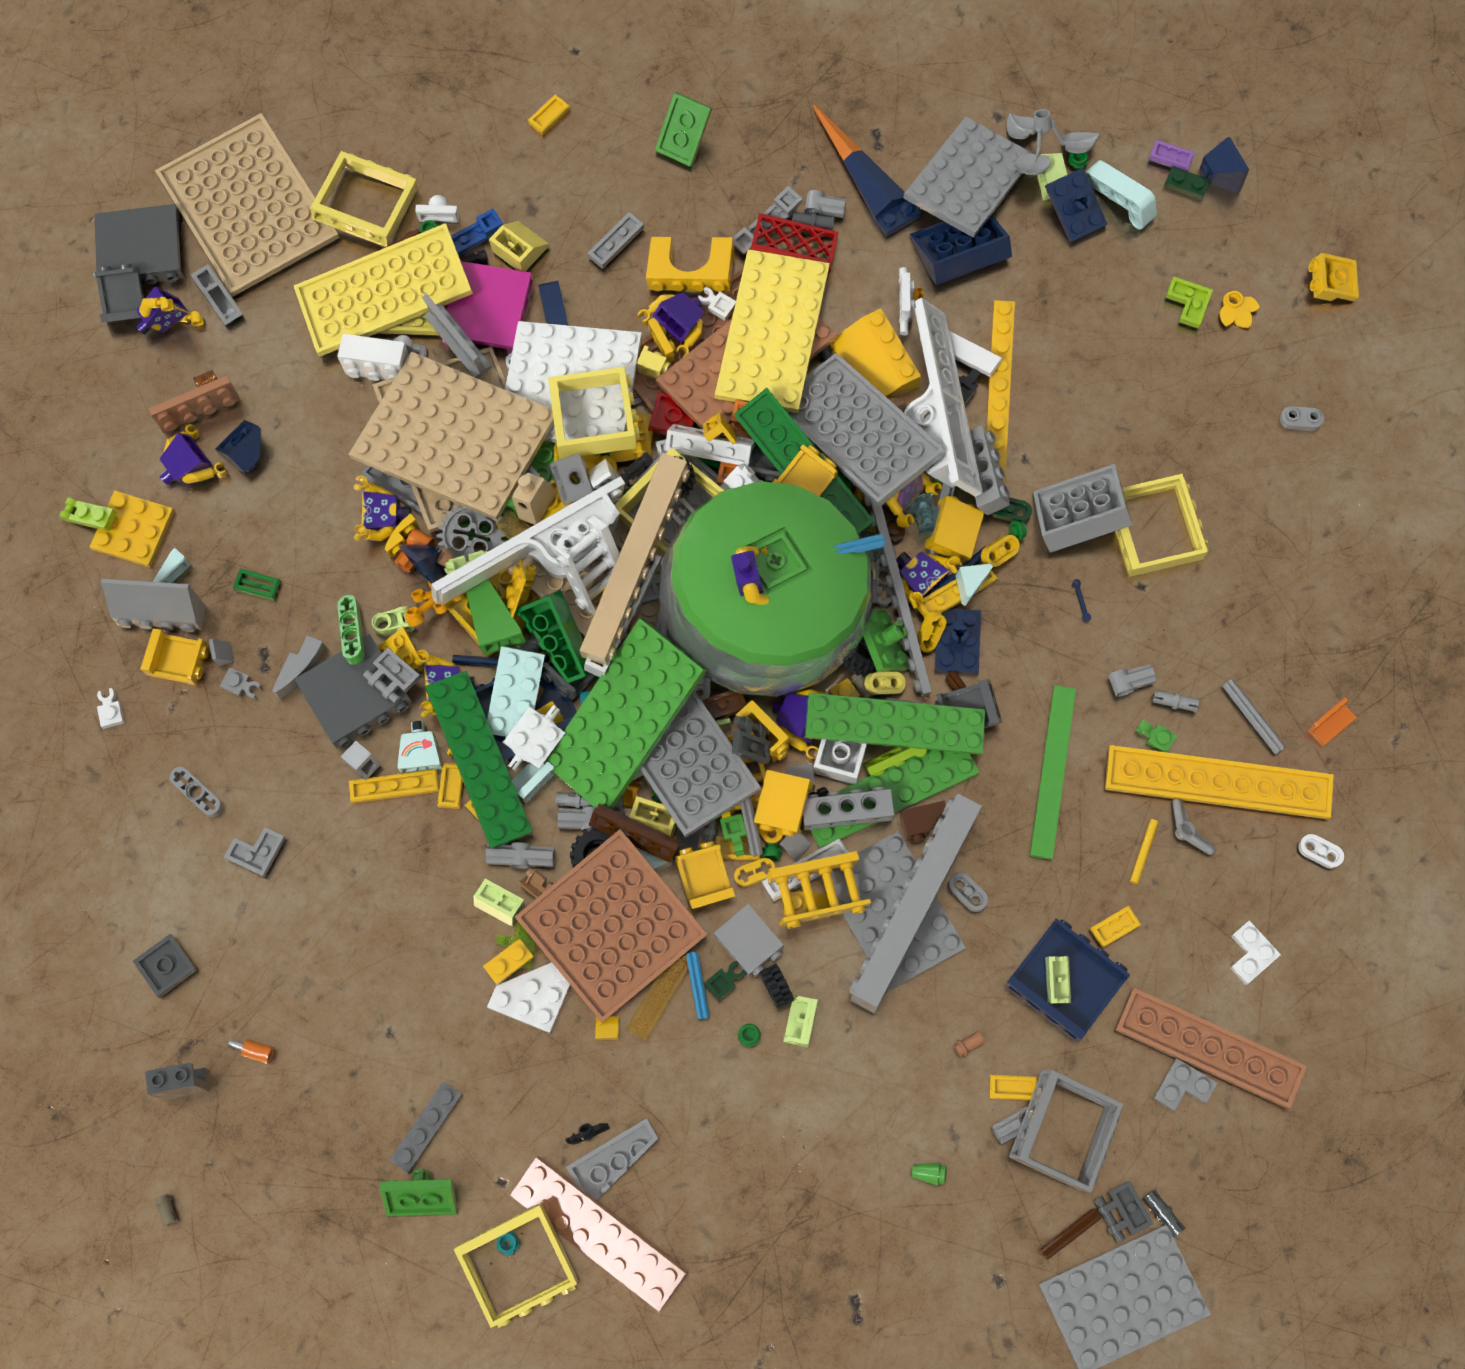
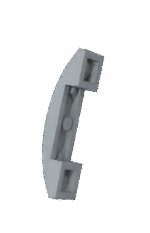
[733,186,803,255]

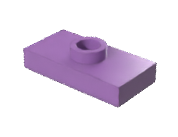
[1149,140,1195,171]

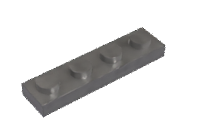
[389,1082,463,1174]

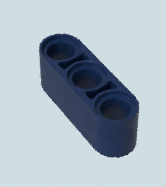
[538,281,568,326]

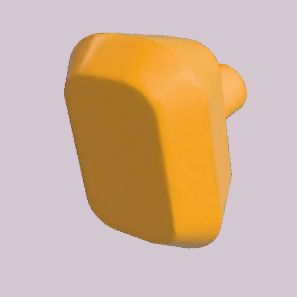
[913,287,924,302]

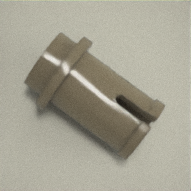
[851,673,874,698]
[154,1194,178,1226]

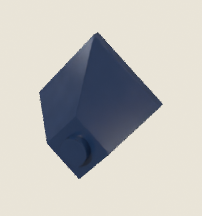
[1200,137,1249,192]
[215,420,261,473]
[399,544,447,584]

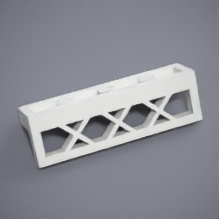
[665,424,756,466]

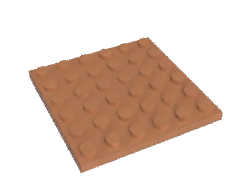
[515,829,707,1023]

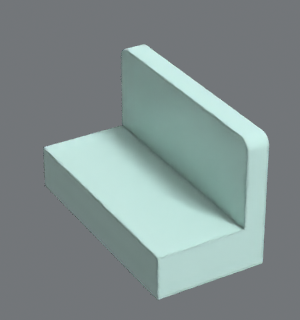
[512,762,555,804]

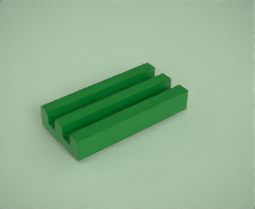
[232,568,281,601]

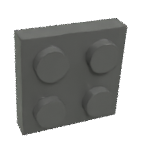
[133,934,197,998]

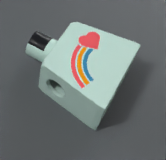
[397,721,442,773]

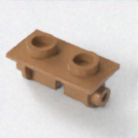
[518,868,554,898]

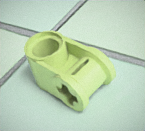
[372,606,416,638]

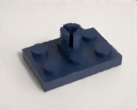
[1045,168,1108,242]
[935,609,981,675]

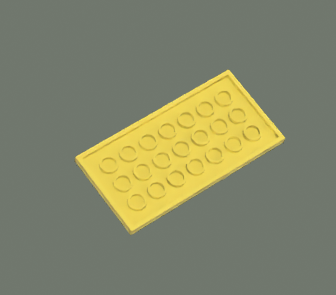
[294,223,473,357]
[715,249,830,413]

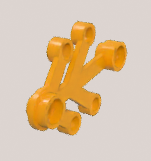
[405,582,465,627]

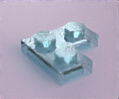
[891,492,938,534]

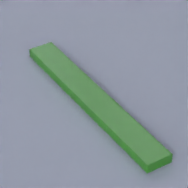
[1030,685,1076,860]

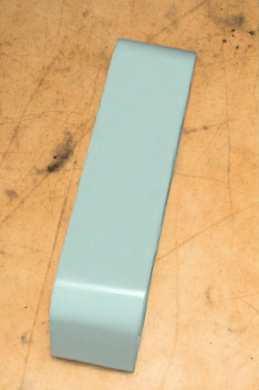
[1085,160,1157,230]

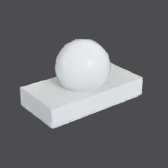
[415,195,460,223]

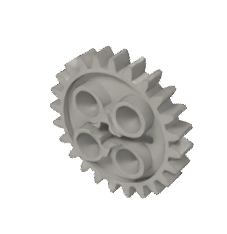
[437,505,507,562]

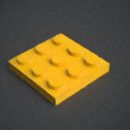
[90,490,175,568]

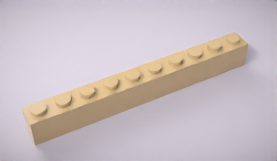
[579,453,690,666]

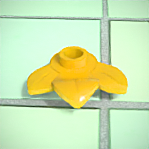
[1220,291,1260,328]

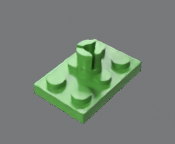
[655,92,713,166]
[858,609,909,672]
[380,1169,457,1217]

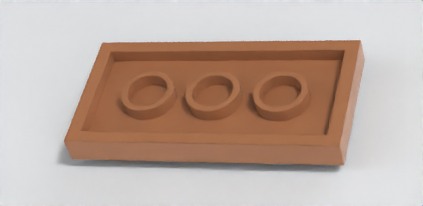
[148,375,241,433]

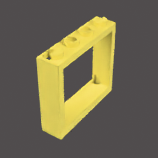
[310,151,417,247]
[548,367,640,459]
[614,448,724,563]
[1115,474,1209,577]
[454,1203,579,1328]

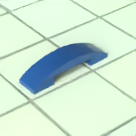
[451,208,504,255]

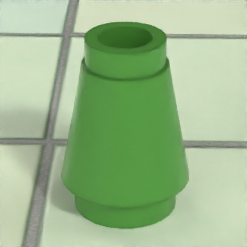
[912,1162,947,1186]

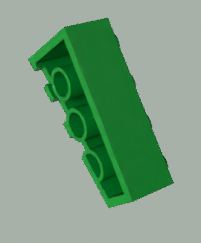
[515,589,590,683]

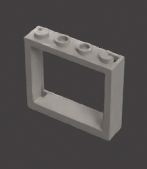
[1009,1069,1123,1193]

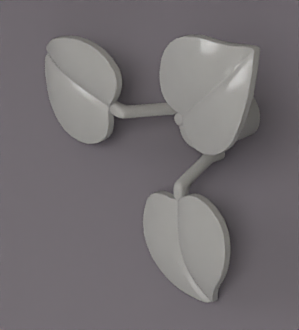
[1007,109,1099,175]

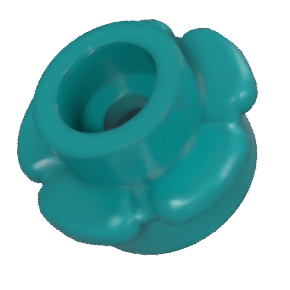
[496,1231,520,1255]

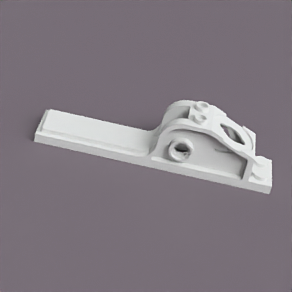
[904,298,983,497]
[432,476,625,604]

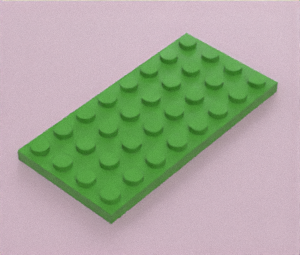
[544,618,707,810]

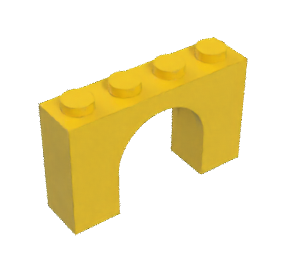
[646,237,735,292]

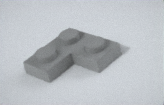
[224,827,286,878]
[1153,1058,1217,1111]

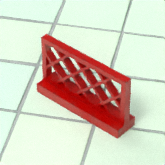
[750,213,839,280]

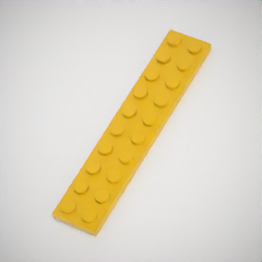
[1105,745,1334,820]

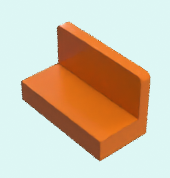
[1308,697,1357,747]

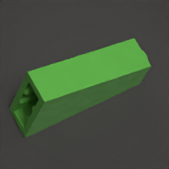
[466,579,526,655]

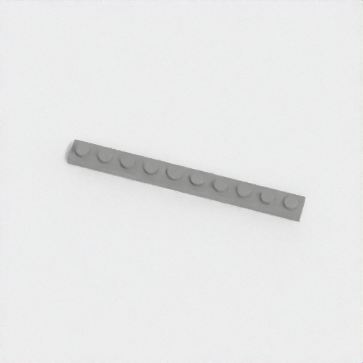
[863,494,932,697]

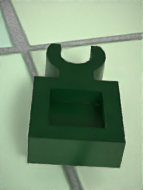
[704,961,745,1001]

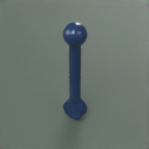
[1072,579,1091,622]

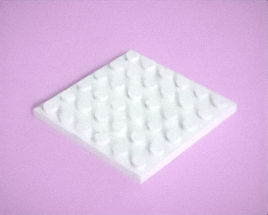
[505,321,642,443]

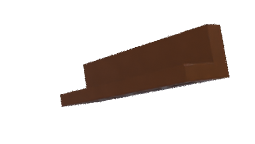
[701,690,747,721]
[589,804,681,863]

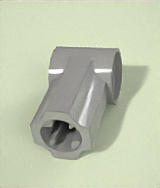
[804,190,846,218]
[1108,664,1156,697]
[992,1107,1028,1145]

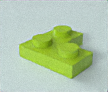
[1166,276,1213,329]

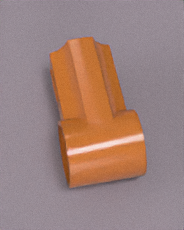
[395,528,435,573]

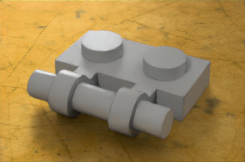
[363,648,421,704]

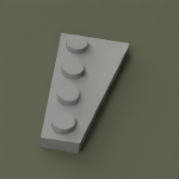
[566,1118,658,1201]

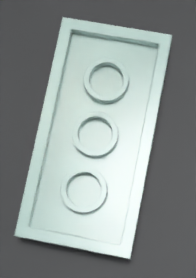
[487,646,545,737]

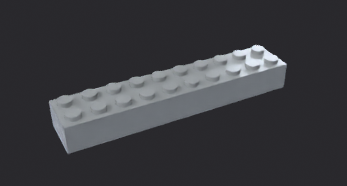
[849,793,982,1014]

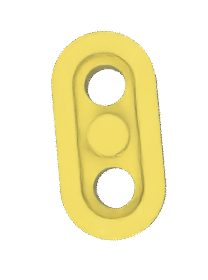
[864,672,906,695]

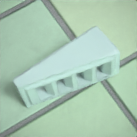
[153,548,191,583]

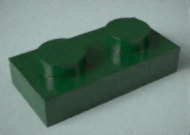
[1164,166,1210,200]

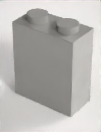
[714,904,784,978]

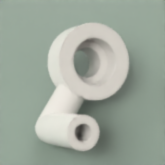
[393,335,428,358]

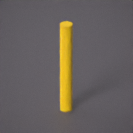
[1130,819,1159,885]

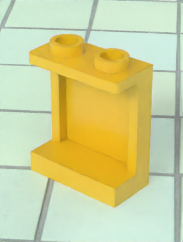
[773,445,838,496]
[924,496,984,563]
[140,628,209,685]
[736,700,789,763]
[754,770,814,837]
[674,841,735,909]

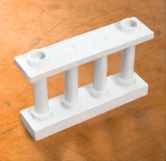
[554,515,620,614]

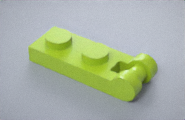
[59,498,118,531]
[863,747,927,776]

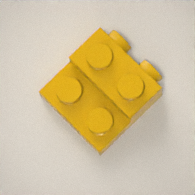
[1308,253,1359,301]

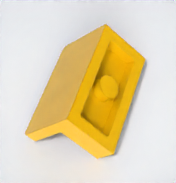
[703,411,737,445]

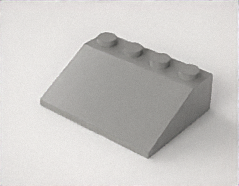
[1033,464,1133,553]
[101,579,206,632]

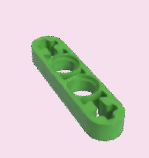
[337,595,365,665]

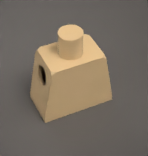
[512,473,557,525]

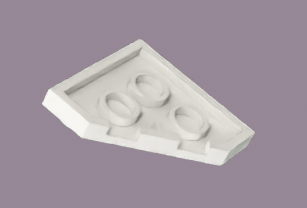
[487,962,571,1034]

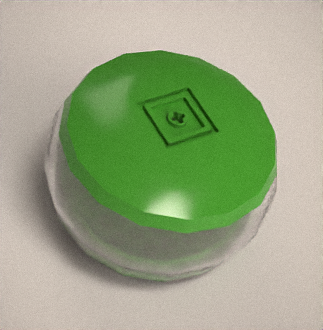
[659,481,873,697]

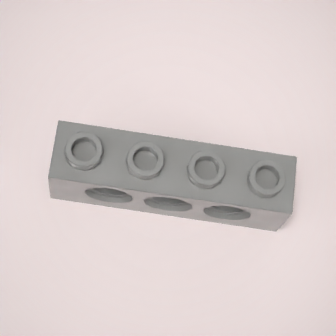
[970,425,1010,515]
[803,787,894,830]

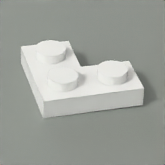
[1230,920,1281,985]

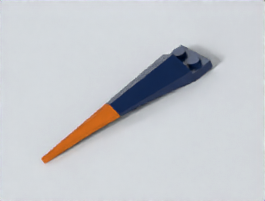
[814,105,921,237]

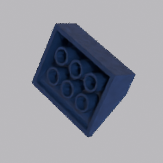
[910,215,1012,285]

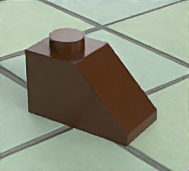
[900,800,946,842]

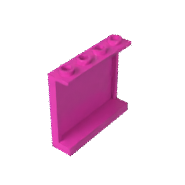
[439,261,534,355]

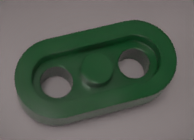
[991,497,1032,523]

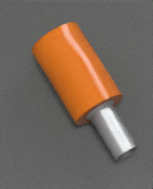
[228,1039,274,1064]

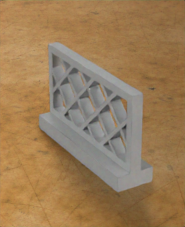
[422,293,492,379]

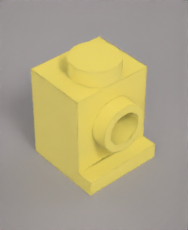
[637,346,671,379]

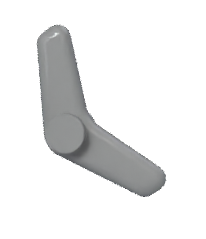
[1172,798,1217,855]

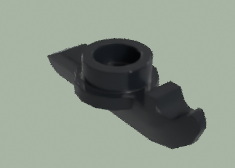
[566,1123,610,1144]

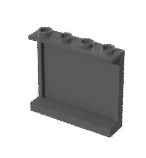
[94,204,184,284]
[294,634,412,748]

